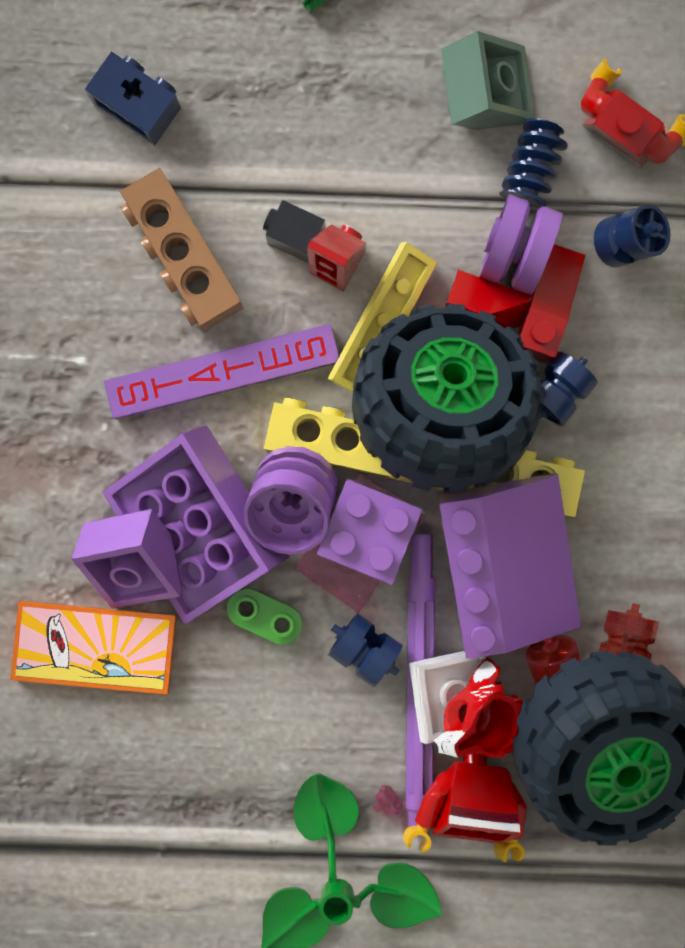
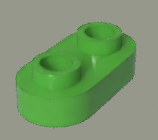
[227,588,303,645]

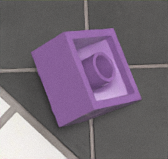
[71,509,181,609]

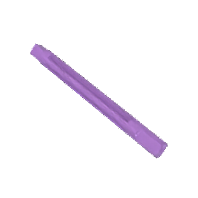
[406,534,435,834]

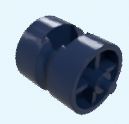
[594,204,671,268]
[540,352,598,427]
[328,613,403,688]

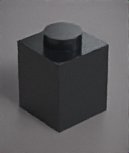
[263,200,326,263]

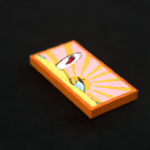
[10,600,177,695]

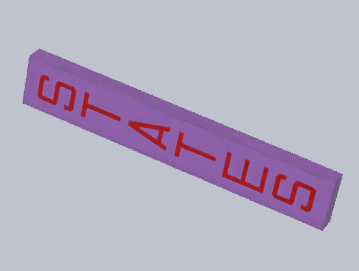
[104,324,339,420]

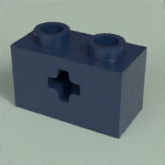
[85,51,181,145]

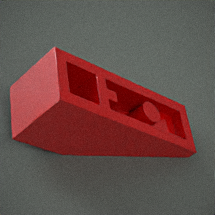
[307,224,366,292]
[517,244,585,364]

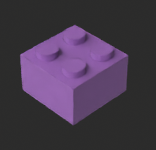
[317,479,422,585]

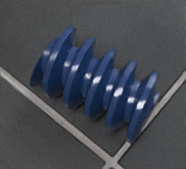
[499,118,568,208]

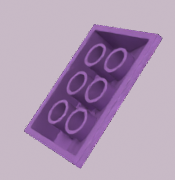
[102,425,290,624]
[438,473,581,659]

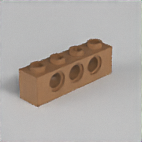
[119,168,244,332]

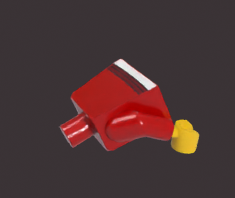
[581,58,685,168]
[403,753,527,863]

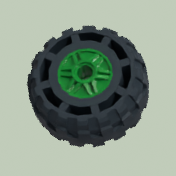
[352,303,544,493]
[512,651,685,846]

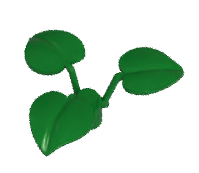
[261,773,441,948]

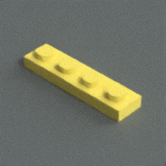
[328,242,438,394]

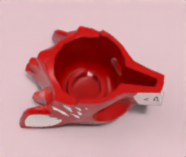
[433,657,523,758]

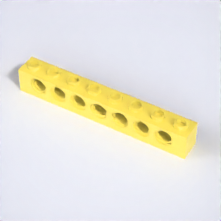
[264,398,585,518]

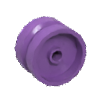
[479,194,563,295]

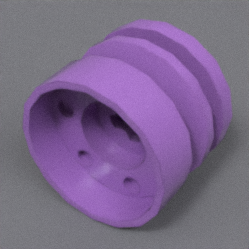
[243,446,337,554]

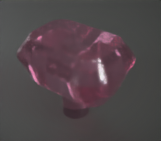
[373,785,402,815]

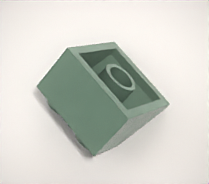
[441,31,535,130]

